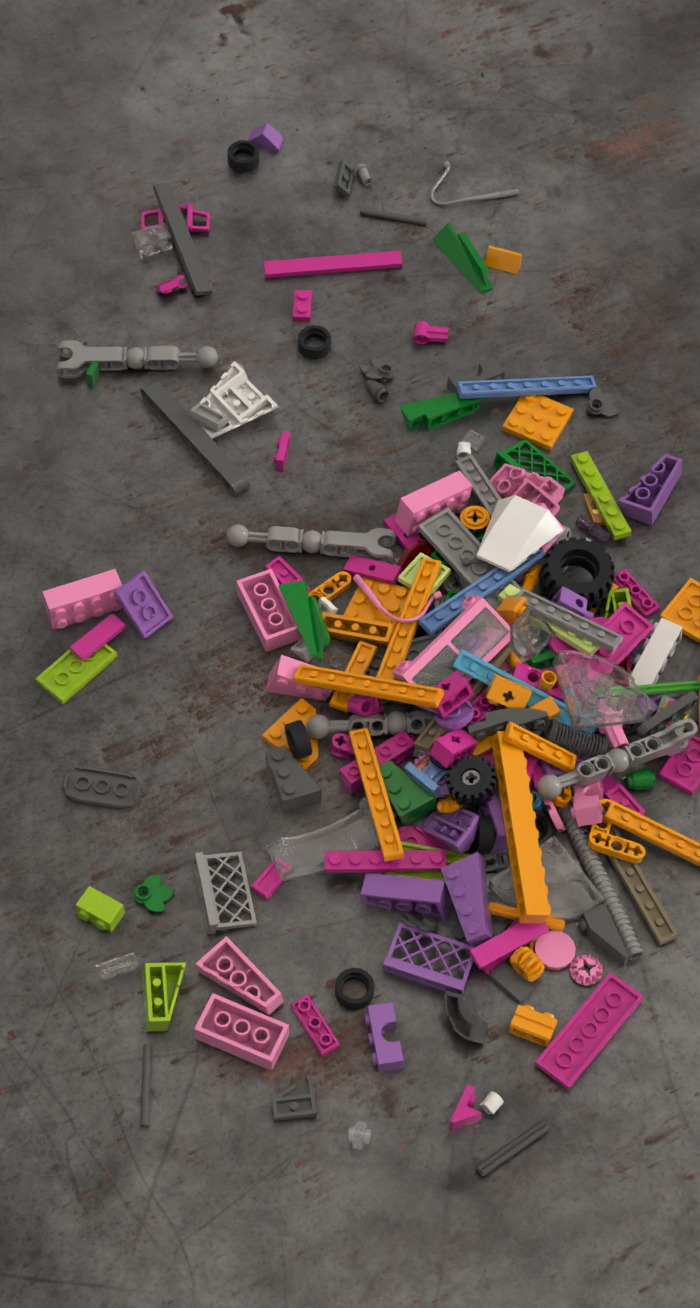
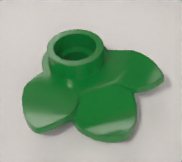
[133,875,174,912]

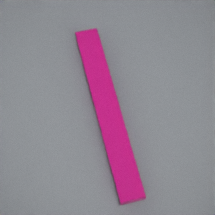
[264,251,402,278]

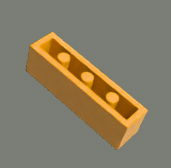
[322,612,395,647]

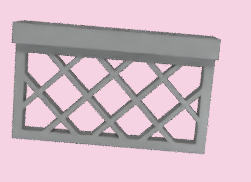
[192,851,257,934]

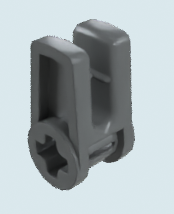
[482,849,511,874]

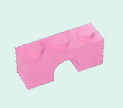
[571,775,604,826]

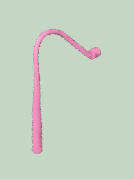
[353,574,442,622]

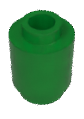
[626,769,656,791]

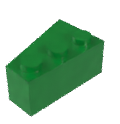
[379,761,437,826]

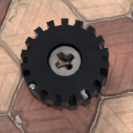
[446,755,498,808]

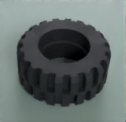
[540,537,615,611]

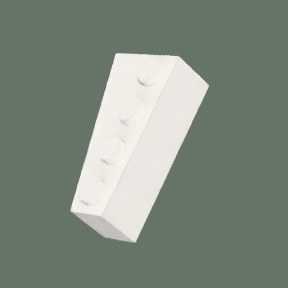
[630,618,683,686]

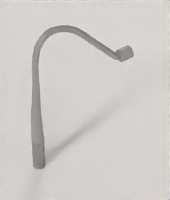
[430,161,519,206]

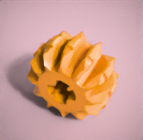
[509,946,545,982]

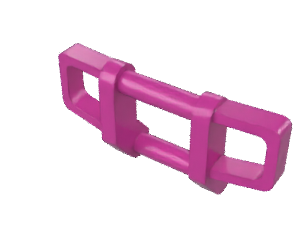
[141,202,210,232]

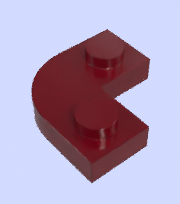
[397,540,435,573]

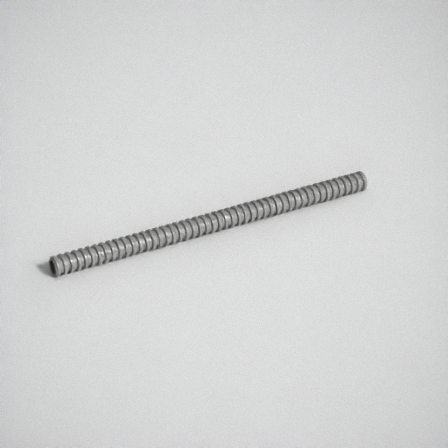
[555,790,644,960]

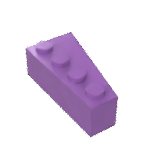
[441,852,493,947]

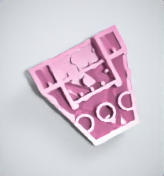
[489,463,565,516]

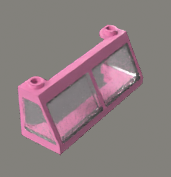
[392,595,516,713]

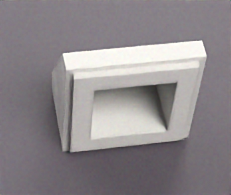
[290,638,314,662]

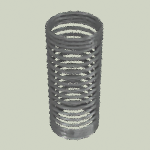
[545,720,609,758]

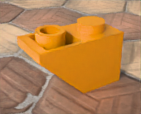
[494,597,527,631]

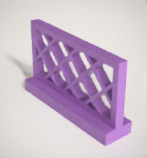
[383,922,475,995]

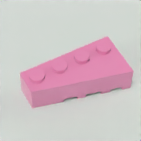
[195,936,284,1015]

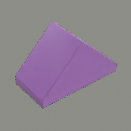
[248,122,283,152]

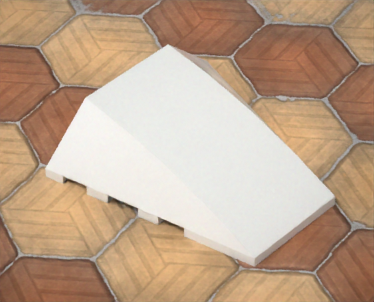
[192,361,279,439]
[476,495,563,572]

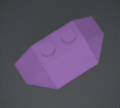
[420,808,479,855]

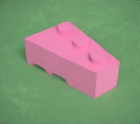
[265,655,332,701]

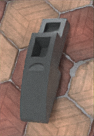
[467,708,549,741]

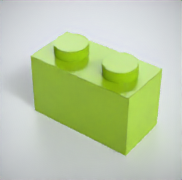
[76,886,125,933]

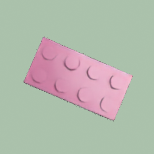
[395,471,473,537]
[42,569,122,630]
[236,569,301,652]
[194,993,289,1071]

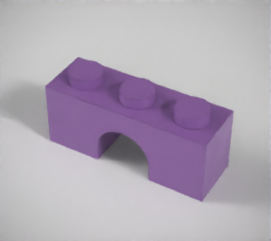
[364,1002,404,1072]

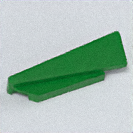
[433,222,493,293]
[400,392,488,432]
[279,581,331,661]

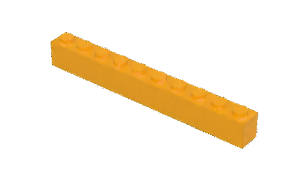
[491,731,551,924]

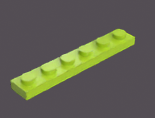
[570,451,632,540]

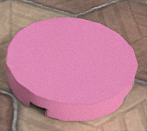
[542,798,566,833]
[534,930,576,971]

